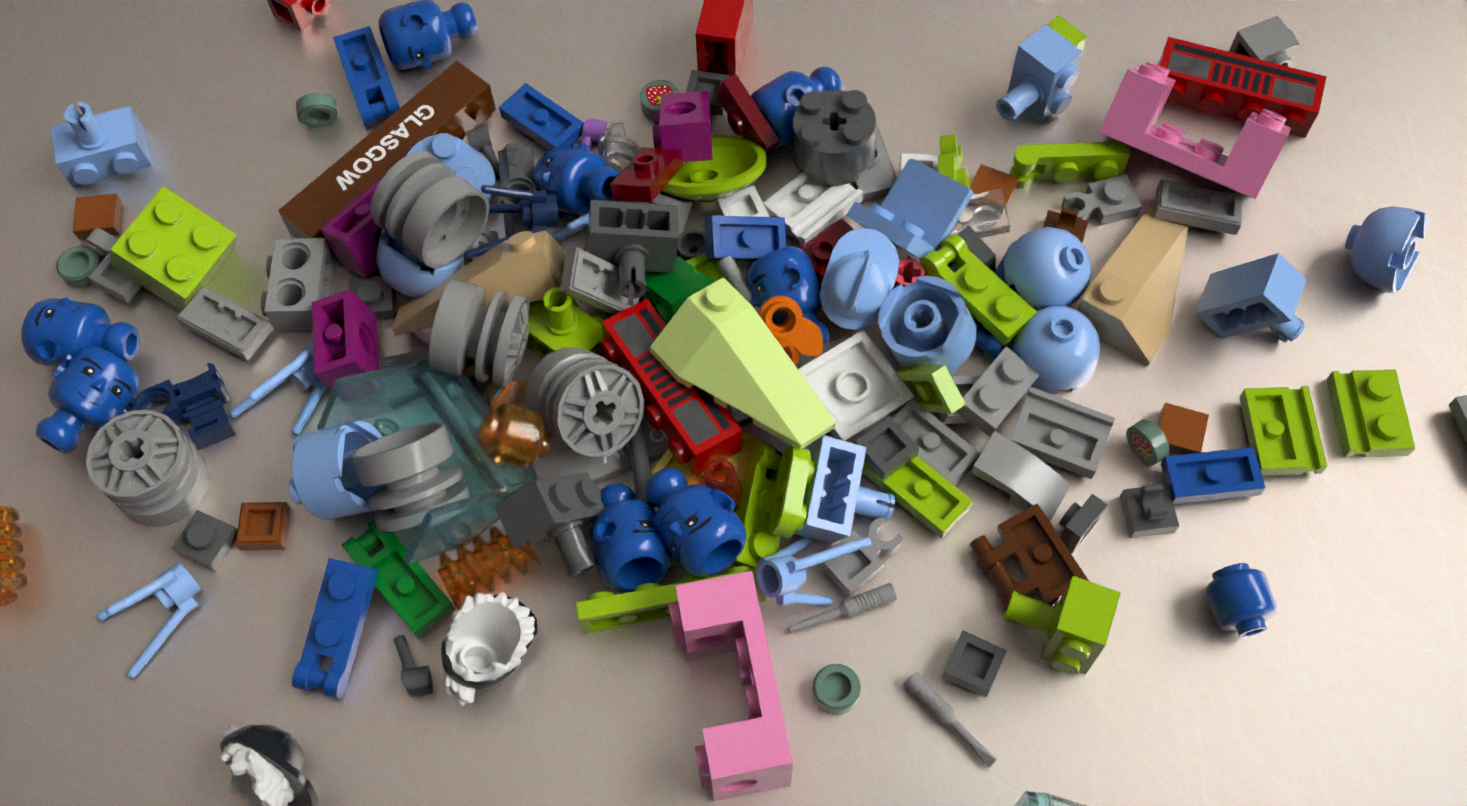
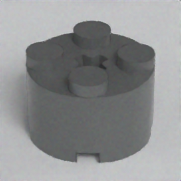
[793,90,876,186]

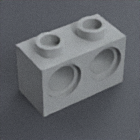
[261,238,336,333]

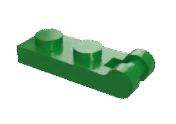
[341,520,455,639]

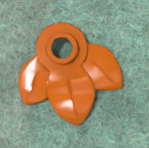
[758,295,823,366]

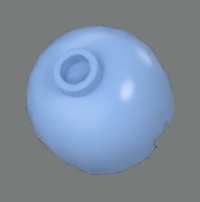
[1345,206,1428,294]
[1004,227,1092,311]
[376,229,464,298]
[1011,306,1100,394]

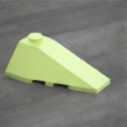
[650,277,836,450]

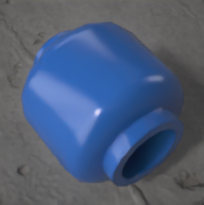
[1205,563,1278,637]

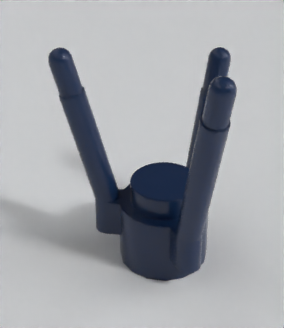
[464,185,558,259]

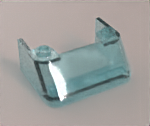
[317,359,536,564]

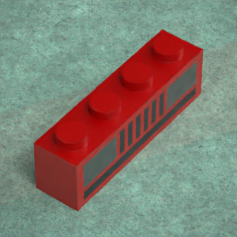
[1158,37,1327,138]
[599,299,742,476]

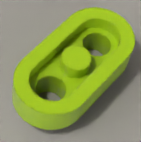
[768,445,816,538]

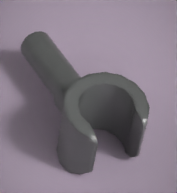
[466,128,500,179]
[393,635,433,697]

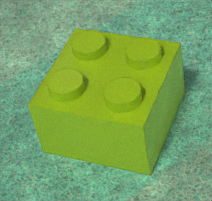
[110,186,237,311]

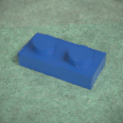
[499,83,584,151]
[704,215,786,261]
[1161,447,1266,504]

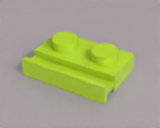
[1327,369,1416,458]
[1239,386,1328,476]

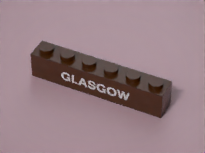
[278,61,496,251]

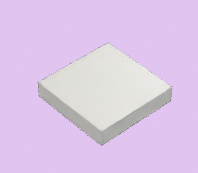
[798,329,915,443]

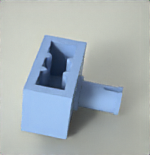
[996,24,1082,124]
[50,102,152,188]
[1195,253,1307,342]
[794,435,895,544]

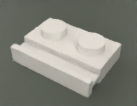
[763,170,863,246]

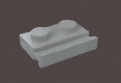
[1010,387,1115,479]

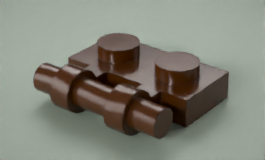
[970,503,1089,610]

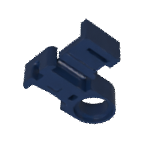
[133,363,236,450]

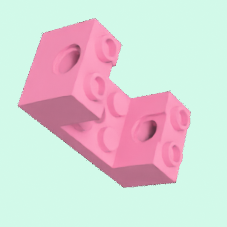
[1099,61,1291,199]
[669,571,793,801]

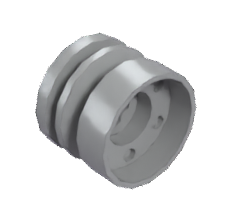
[370,151,490,269]
[428,279,530,388]
[526,346,644,457]
[85,410,209,527]
[350,421,470,532]

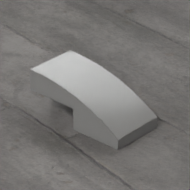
[971,431,1071,521]

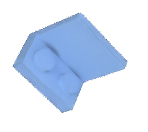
[846,159,973,259]

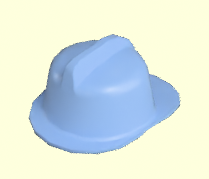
[820,228,899,330]

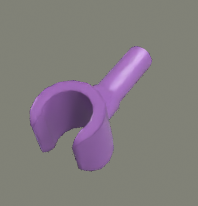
[580,118,609,147]

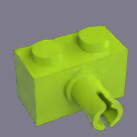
[526,287,606,359]
[1003,576,1121,674]

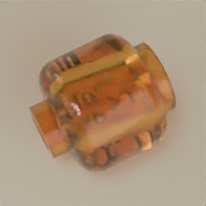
[478,403,551,469]

